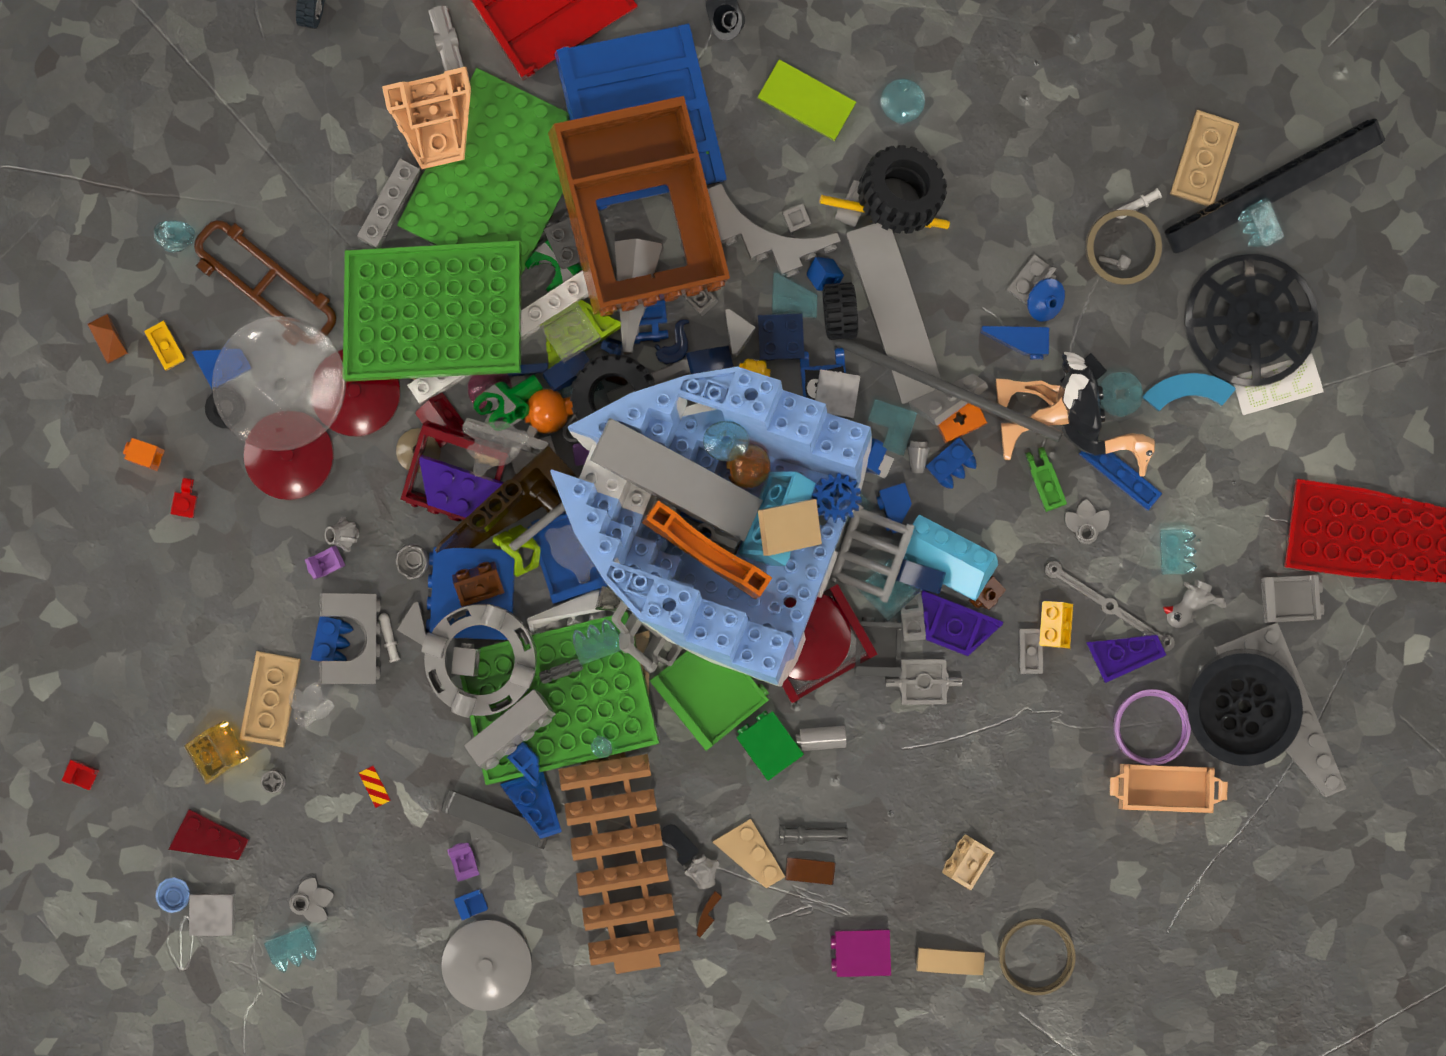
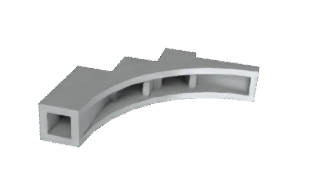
[708,184,840,278]

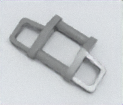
[612,601,682,673]

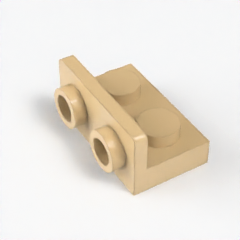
[942,834,994,890]

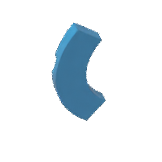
[1141,373,1236,412]

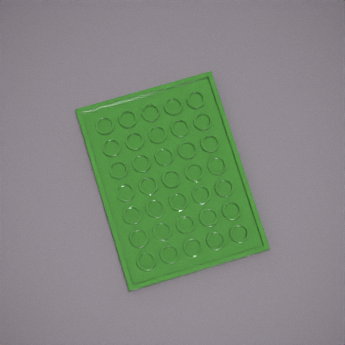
[397,68,570,277]
[343,241,521,382]
[460,612,660,785]

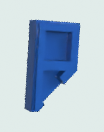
[507,741,539,787]

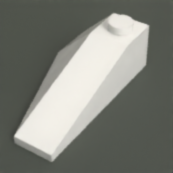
[527,588,619,635]

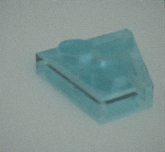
[772,273,817,318]

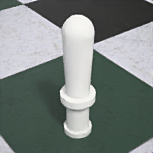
[1117,188,1162,219]
[378,613,400,663]

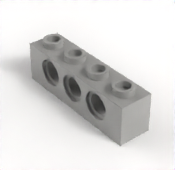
[357,159,422,249]

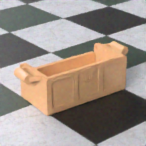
[1110,764,1228,813]

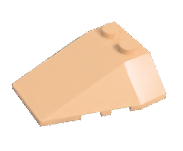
[382,67,471,169]

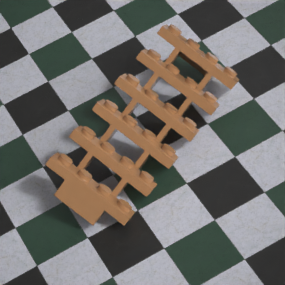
[559,752,681,974]

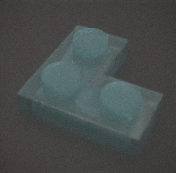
[868,399,917,456]

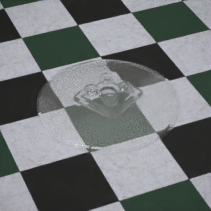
[212,316,346,451]

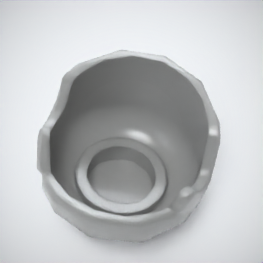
[396,544,429,580]

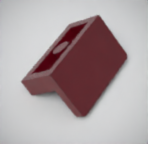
[415,392,466,448]

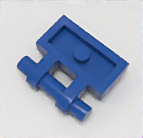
[634,300,669,344]

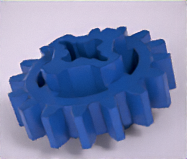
[812,473,862,523]

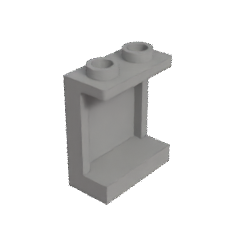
[1261,575,1324,623]

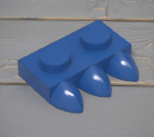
[925,438,977,489]
[311,617,353,661]

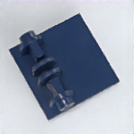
[758,313,805,361]

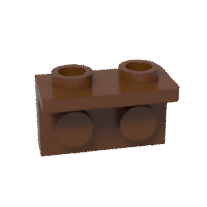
[452,561,505,607]

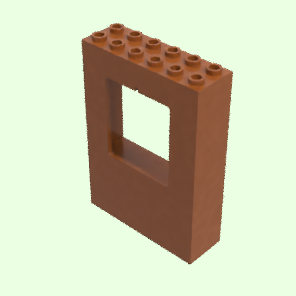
[548,96,730,317]

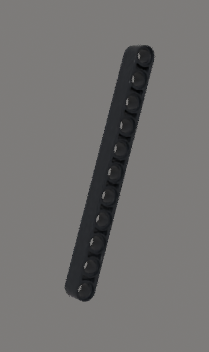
[1164,118,1385,253]

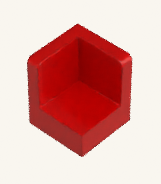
[61,760,99,790]

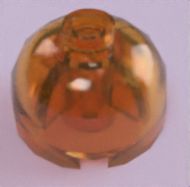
[726,443,770,488]

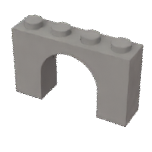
[319,593,380,684]

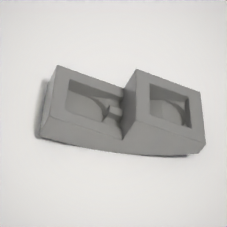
[899,591,926,641]

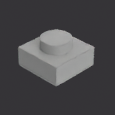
[782,204,811,233]

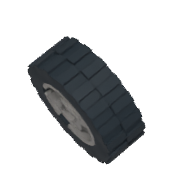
[296,0,325,29]

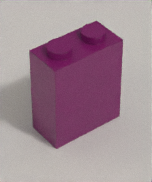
[831,929,891,977]

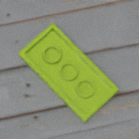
[757,59,856,142]

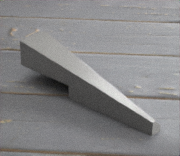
[615,239,663,355]

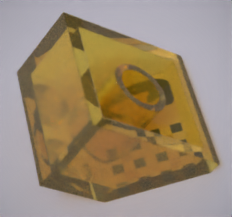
[184,720,248,784]

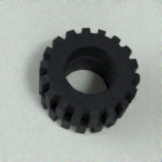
[823,282,858,340]

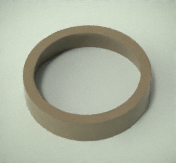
[1085,209,1162,285]
[998,918,1076,995]

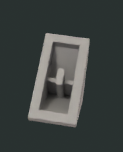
[397,602,427,646]

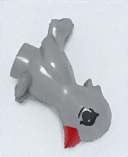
[1163,580,1226,628]

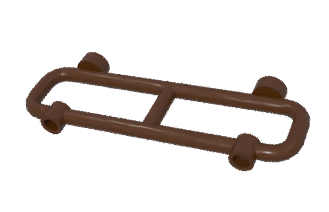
[194,220,337,346]

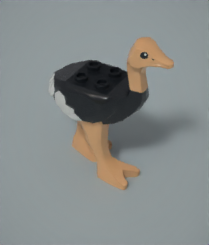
[996,352,1155,477]

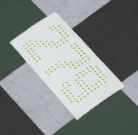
[1234,353,1324,415]

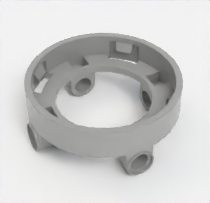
[421,604,537,718]

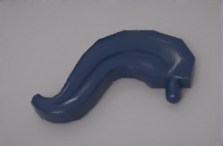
[655,319,689,365]

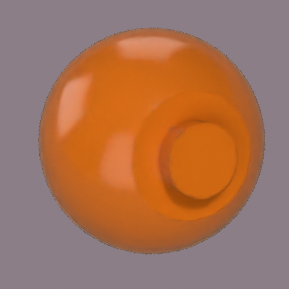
[524,389,573,434]

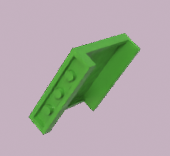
[650,651,769,751]

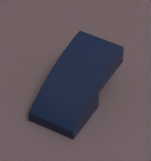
[686,345,734,374]
[542,351,590,391]
[896,559,946,594]

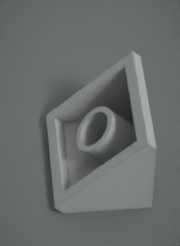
[725,309,755,359]

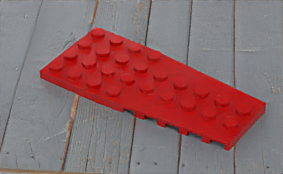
[1284,479,1446,583]

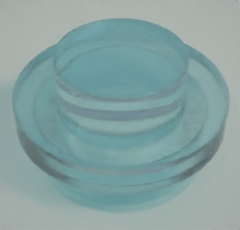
[591,736,612,758]

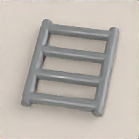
[829,504,915,603]

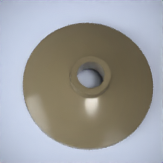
[396,428,441,473]

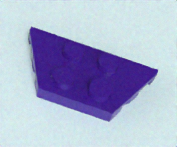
[419,455,504,518]
[921,591,1003,656]

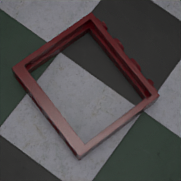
[400,420,512,521]

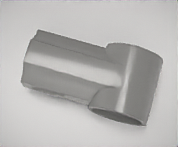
[835,180,862,228]

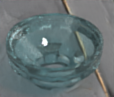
[154,221,195,253]

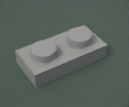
[1019,629,1043,674]

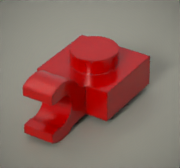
[170,478,198,518]

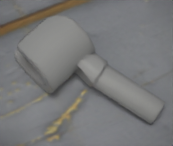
[1099,255,1131,271]

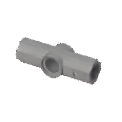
[428,5,464,71]

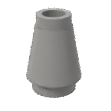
[907,441,930,473]

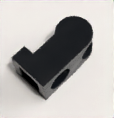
[661,824,699,866]

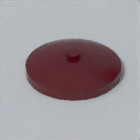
[311,349,401,437]
[244,411,334,500]
[784,594,851,681]

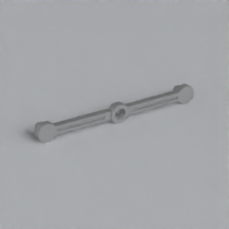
[1045,561,1175,651]

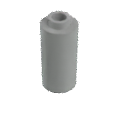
[796,725,846,751]

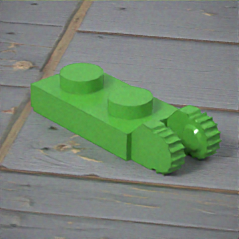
[1025,447,1067,512]

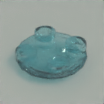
[881,79,925,124]

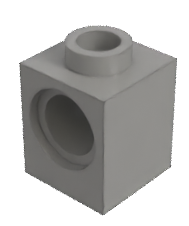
[451,643,481,676]

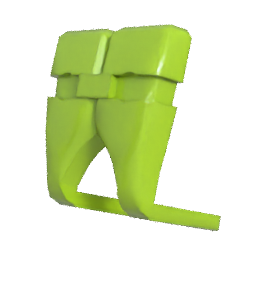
[492,524,540,577]

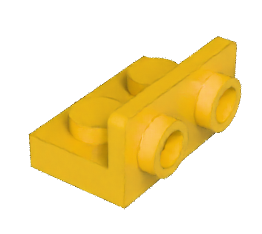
[1039,601,1073,649]

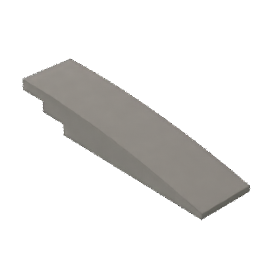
[846,223,941,404]
[590,418,763,541]

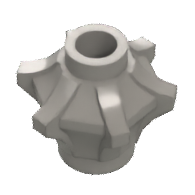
[325,517,359,552]
[684,854,719,889]

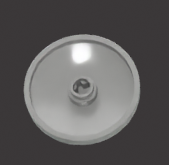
[441,920,532,1011]

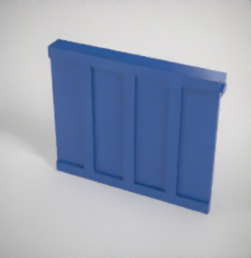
[554,24,727,211]

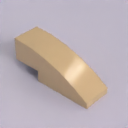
[916,947,985,975]

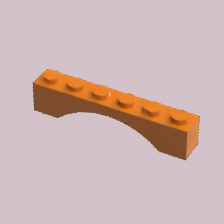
[642,500,772,599]

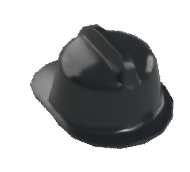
[706,0,745,41]

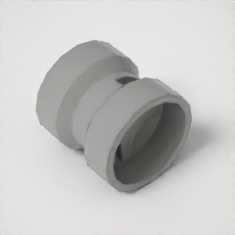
[260,771,286,793]

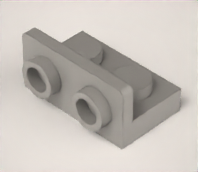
[1007,254,1057,306]

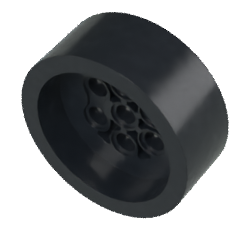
[1188,649,1303,766]

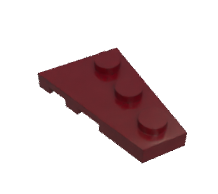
[168,809,250,860]

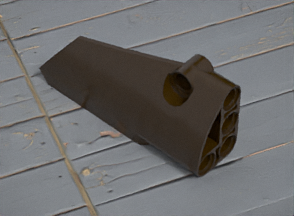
[435,445,577,553]

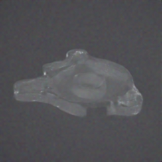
[463,421,529,477]
[545,525,595,584]

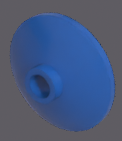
[1027,278,1065,322]

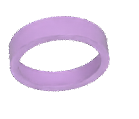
[1113,689,1191,765]

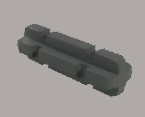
[539,659,583,684]

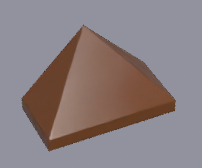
[88,314,128,364]

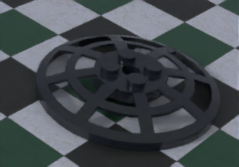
[1185,254,1319,387]

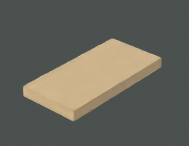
[1170,110,1239,206]
[240,651,301,747]

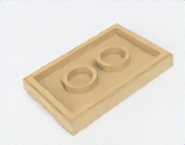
[758,499,822,556]

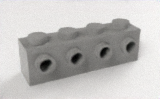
[464,690,556,771]

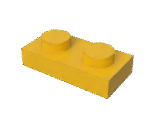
[144,320,186,371]

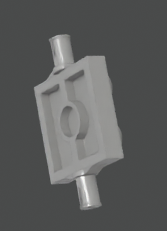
[886,659,962,705]

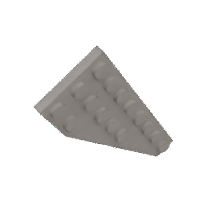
[1214,622,1346,797]

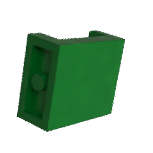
[736,710,804,781]

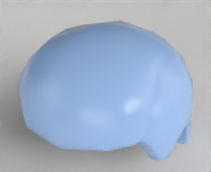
[155,877,190,913]

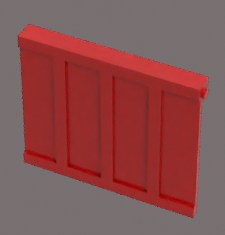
[470,0,638,81]

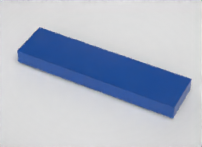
[1079,451,1162,511]

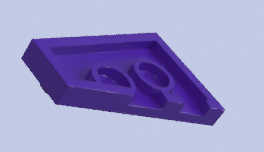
[1086,635,1166,683]

